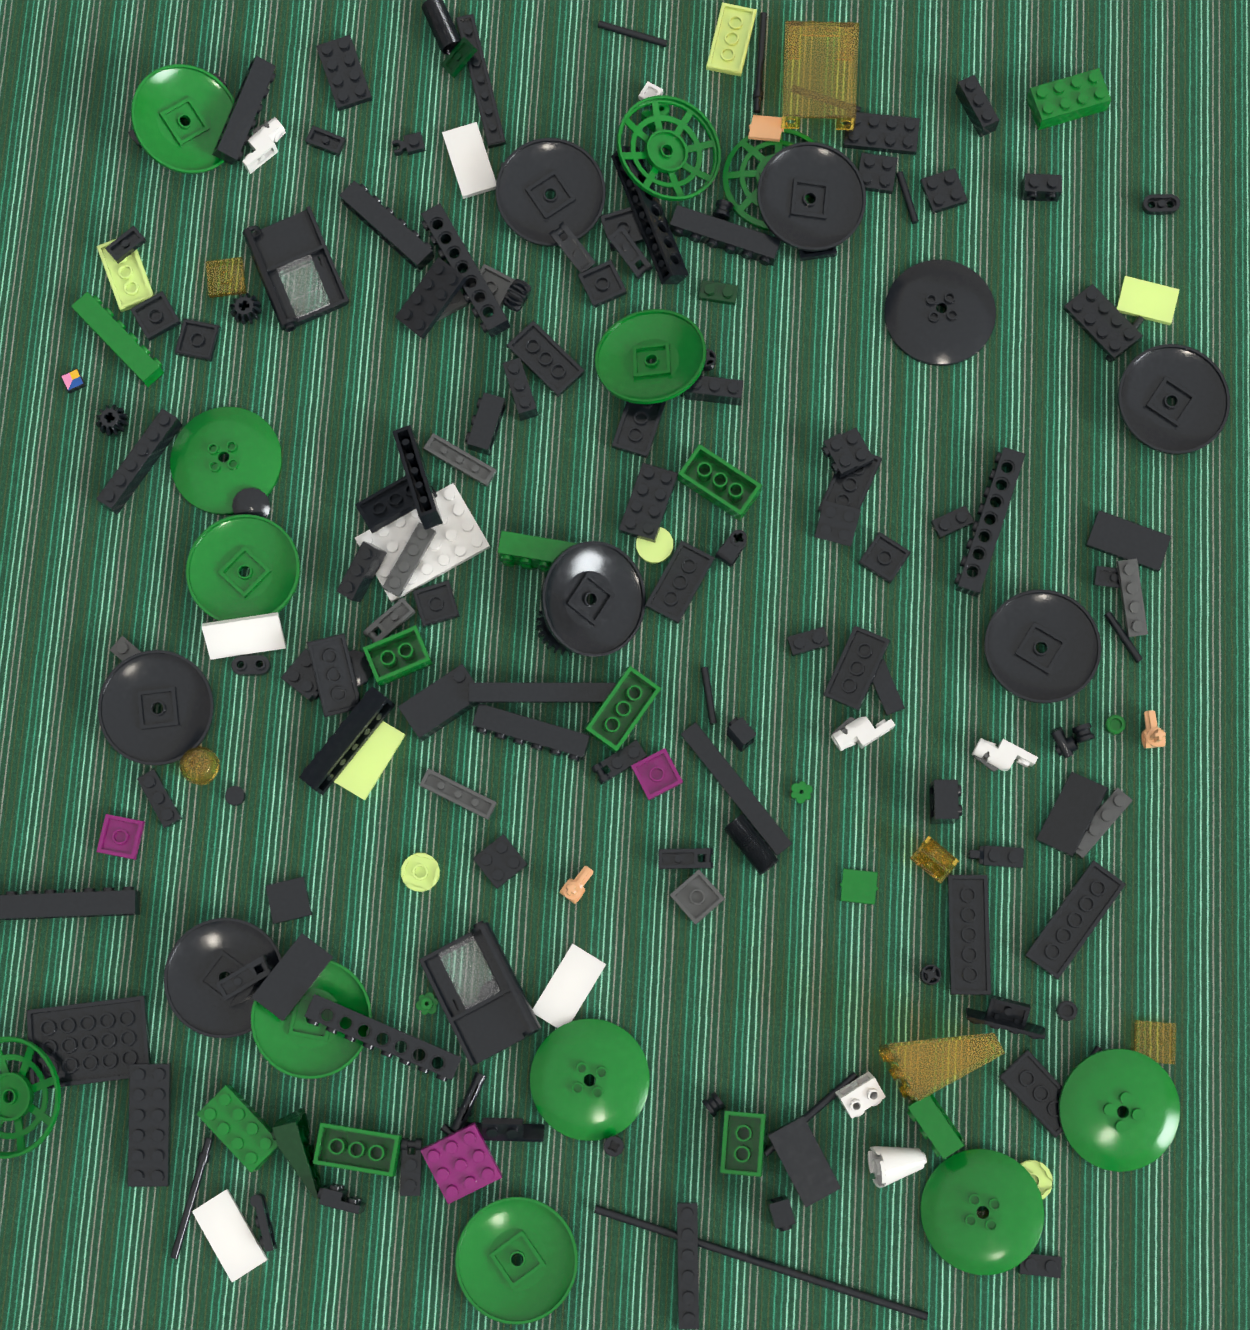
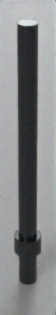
[753,12,767,114]
[764,1072,858,1157]
[170,1137,213,1259]

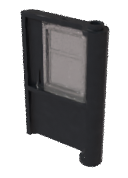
[242,206,349,332]
[419,921,542,1066]

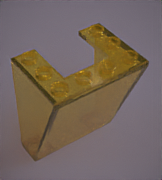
[781,21,859,130]
[879,1032,1005,1101]

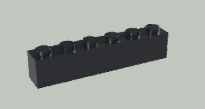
[212,55,276,165]
[339,180,435,272]
[670,205,781,266]
[96,408,182,515]
[393,425,443,530]
[299,686,395,795]
[472,703,591,762]

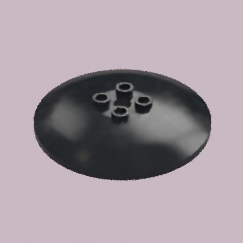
[496,138,606,247]
[757,142,866,251]
[884,260,996,366]
[1117,344,1230,455]
[541,541,646,657]
[984,590,1101,704]
[98,650,214,766]
[164,918,282,1038]

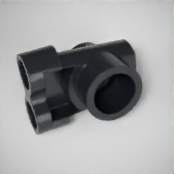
[1051,726,1079,758]

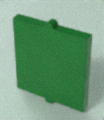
[840,869,878,905]

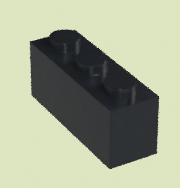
[955,75,999,137]
[502,358,538,421]
[685,376,744,406]
[465,392,507,455]
[337,541,387,602]
[766,1195,796,1232]

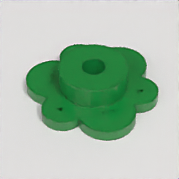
[791,781,812,804]
[416,992,439,1015]

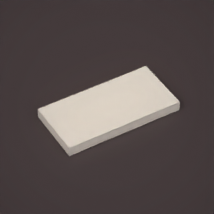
[442,122,496,199]
[202,612,286,660]
[532,944,606,1028]
[192,1189,268,1282]

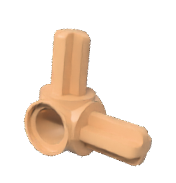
[1141,710,1166,748]
[559,866,593,904]

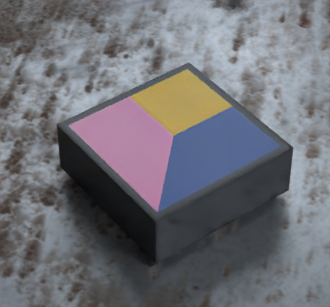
[61,368,86,394]

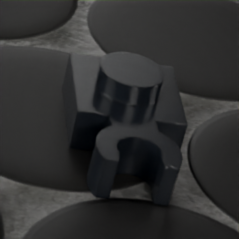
[392,132,426,156]

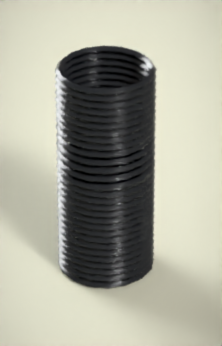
[422,0,461,55]
[724,814,779,875]

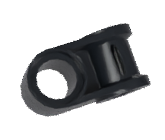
[715,530,747,567]

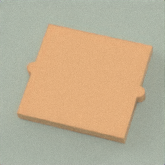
[748,115,785,142]

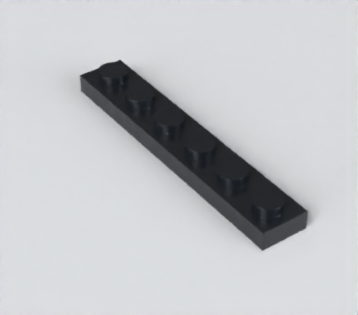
[677,1202,699,1329]

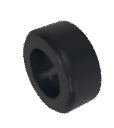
[225,786,246,806]
[1056,1001,1077,1021]

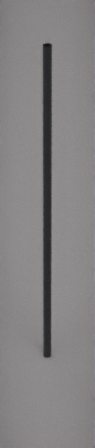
[594,1205,928,1320]

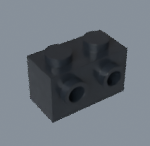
[1021,174,1062,202]

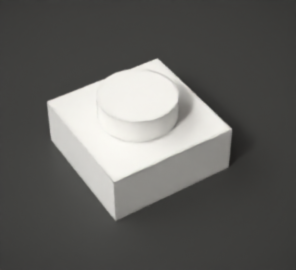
[638,81,663,100]

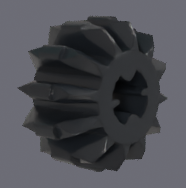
[503,279,531,312]
[230,293,262,325]
[96,404,128,437]

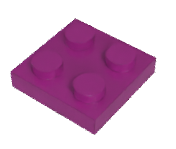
[631,748,683,800]
[96,814,145,860]

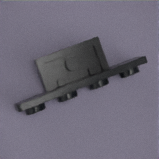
[966,995,1046,1039]
[464,1118,544,1142]

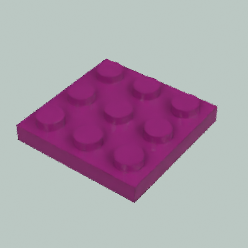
[421,1122,502,1204]

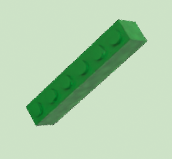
[71,292,164,387]

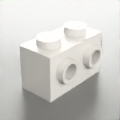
[835,1071,886,1118]

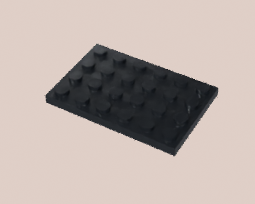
[26,996,151,1089]

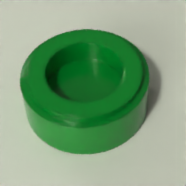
[1105,715,1126,735]

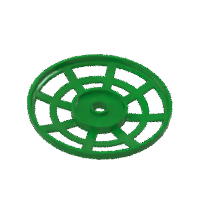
[616,95,721,201]
[722,128,814,231]
[0,1036,61,1159]

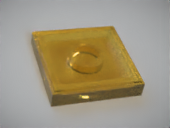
[206,257,246,298]
[1134,1020,1176,1064]

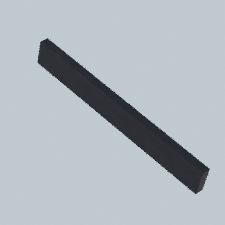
[456,14,506,148]
[468,682,615,703]
[681,722,792,856]

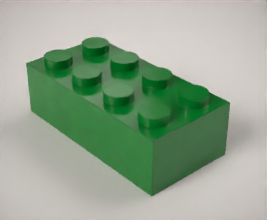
[1026,68,1111,130]
[678,444,762,521]
[497,531,577,573]
[583,666,661,752]
[197,1085,279,1173]
[313,1122,403,1177]

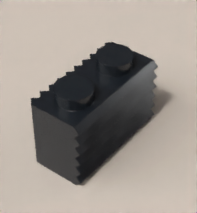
[726,717,756,752]

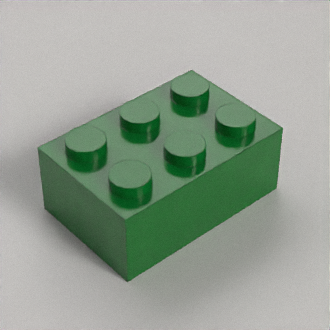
[363,625,433,687]
[907,1089,964,1159]
[720,1111,766,1177]

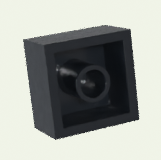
[929,780,962,824]

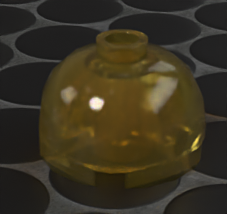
[179,746,220,785]

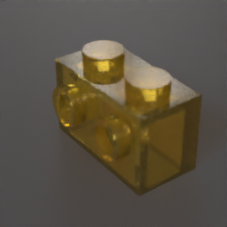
[910,835,959,884]

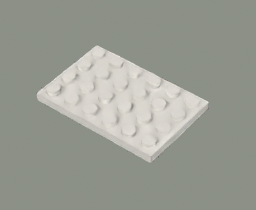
[355,483,490,603]

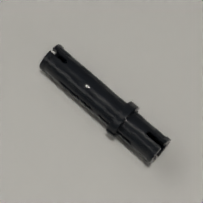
[450,1072,487,1131]

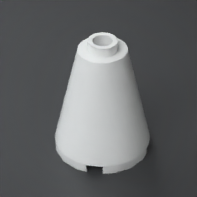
[868,1146,927,1188]

